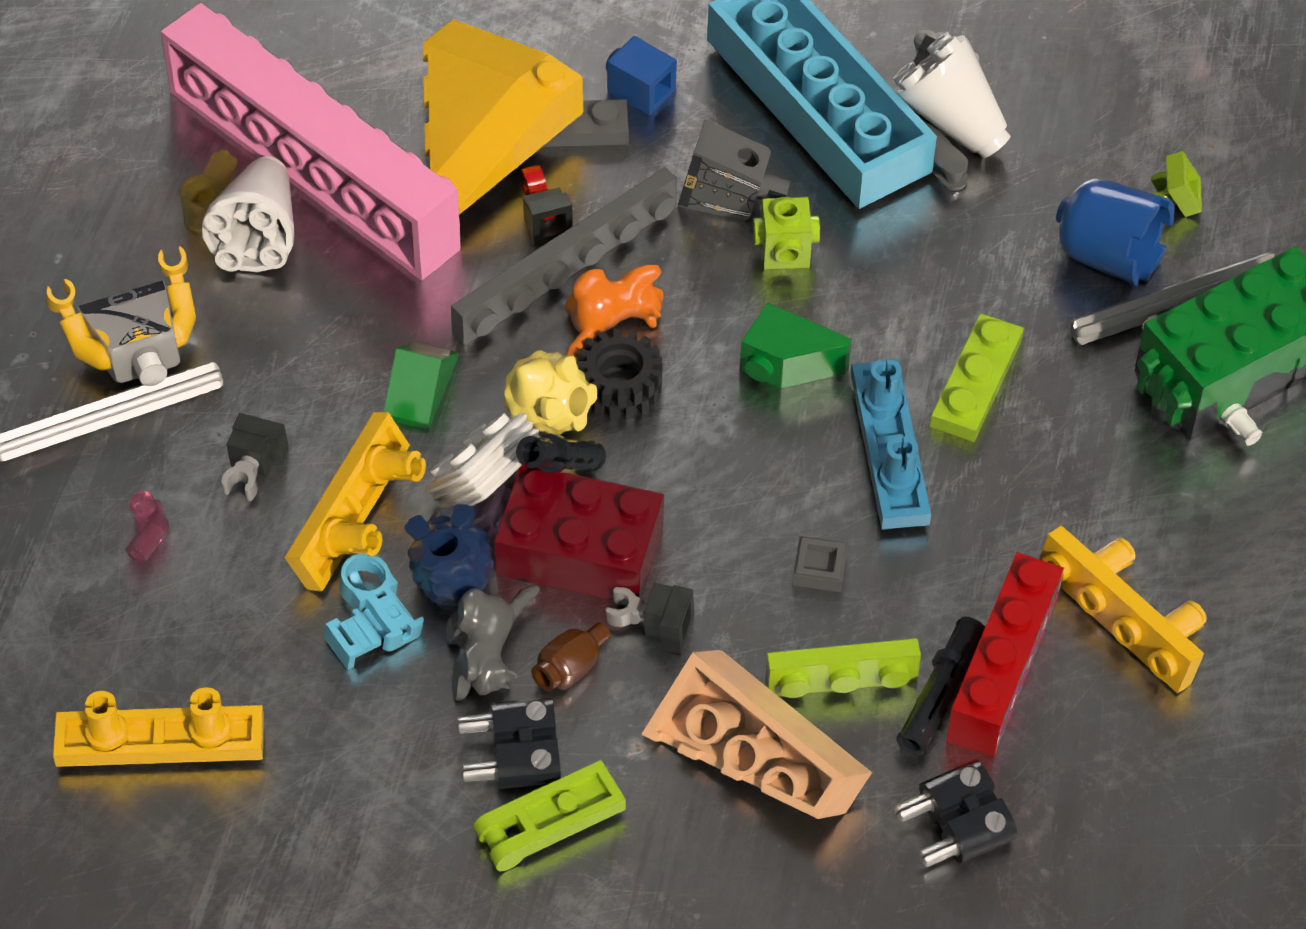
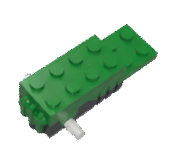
[1134,246,1306,446]

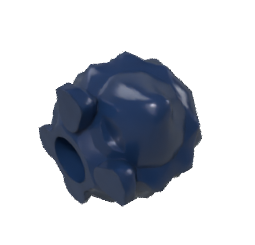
[404,504,494,608]

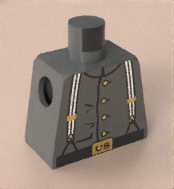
[678,120,791,221]

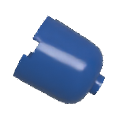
[1056,178,1174,286]

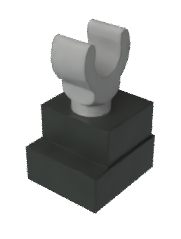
[221,412,289,501]
[606,582,694,655]

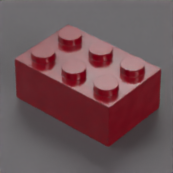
[495,464,664,601]

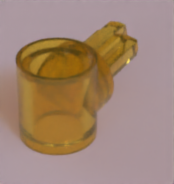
[180,149,238,236]

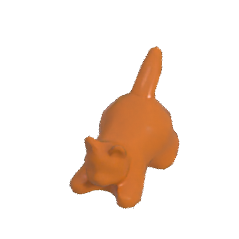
[565,265,664,360]

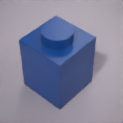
[606,36,677,116]

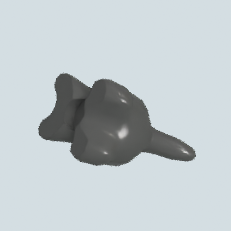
[446,584,540,700]

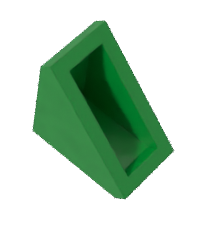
[383,342,459,430]

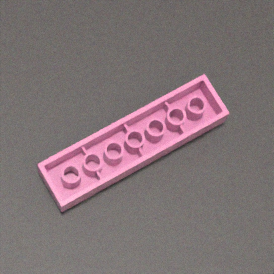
[161,3,461,281]

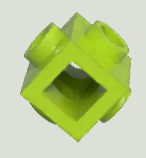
[753,197,820,270]

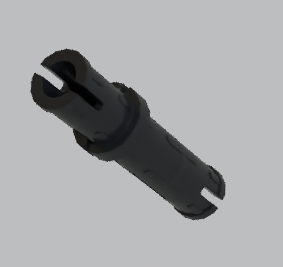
[516,433,606,473]
[896,616,985,755]

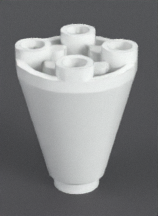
[893,32,1011,159]
[202,156,294,272]

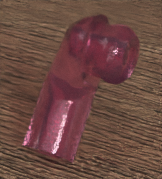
[125,491,170,564]

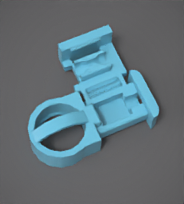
[323,554,424,670]

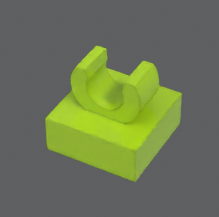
[1151,151,1202,217]

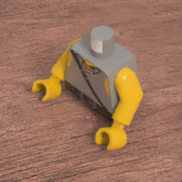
[45,246,196,386]

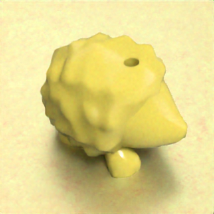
[504,350,597,435]

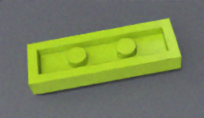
[930,313,1024,442]
[765,638,921,698]

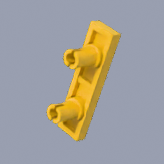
[284,412,426,591]
[1039,525,1206,694]
[53,687,264,767]

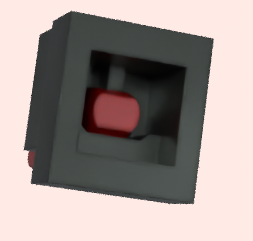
[521,165,573,246]

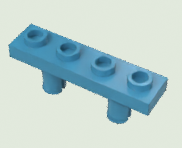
[851,359,931,530]

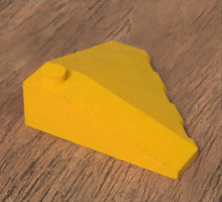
[423,19,583,215]

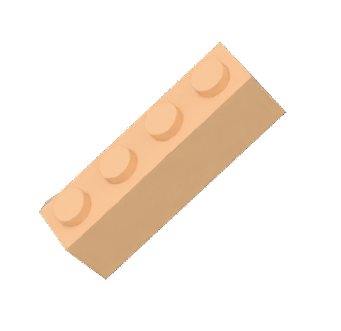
[641,650,872,819]

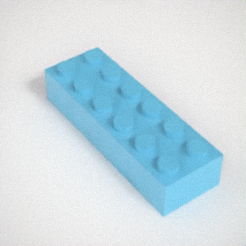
[707,0,937,209]

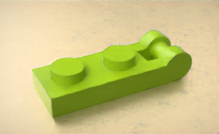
[472,760,626,871]

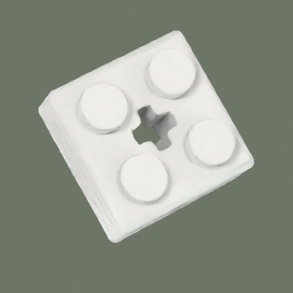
[427,413,541,512]

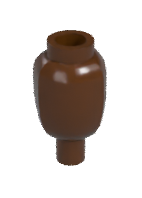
[531,622,611,692]

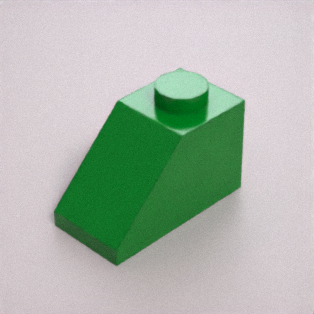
[739,303,852,389]

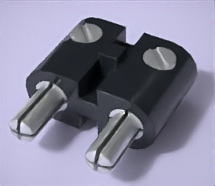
[456,697,561,789]
[894,759,1018,867]

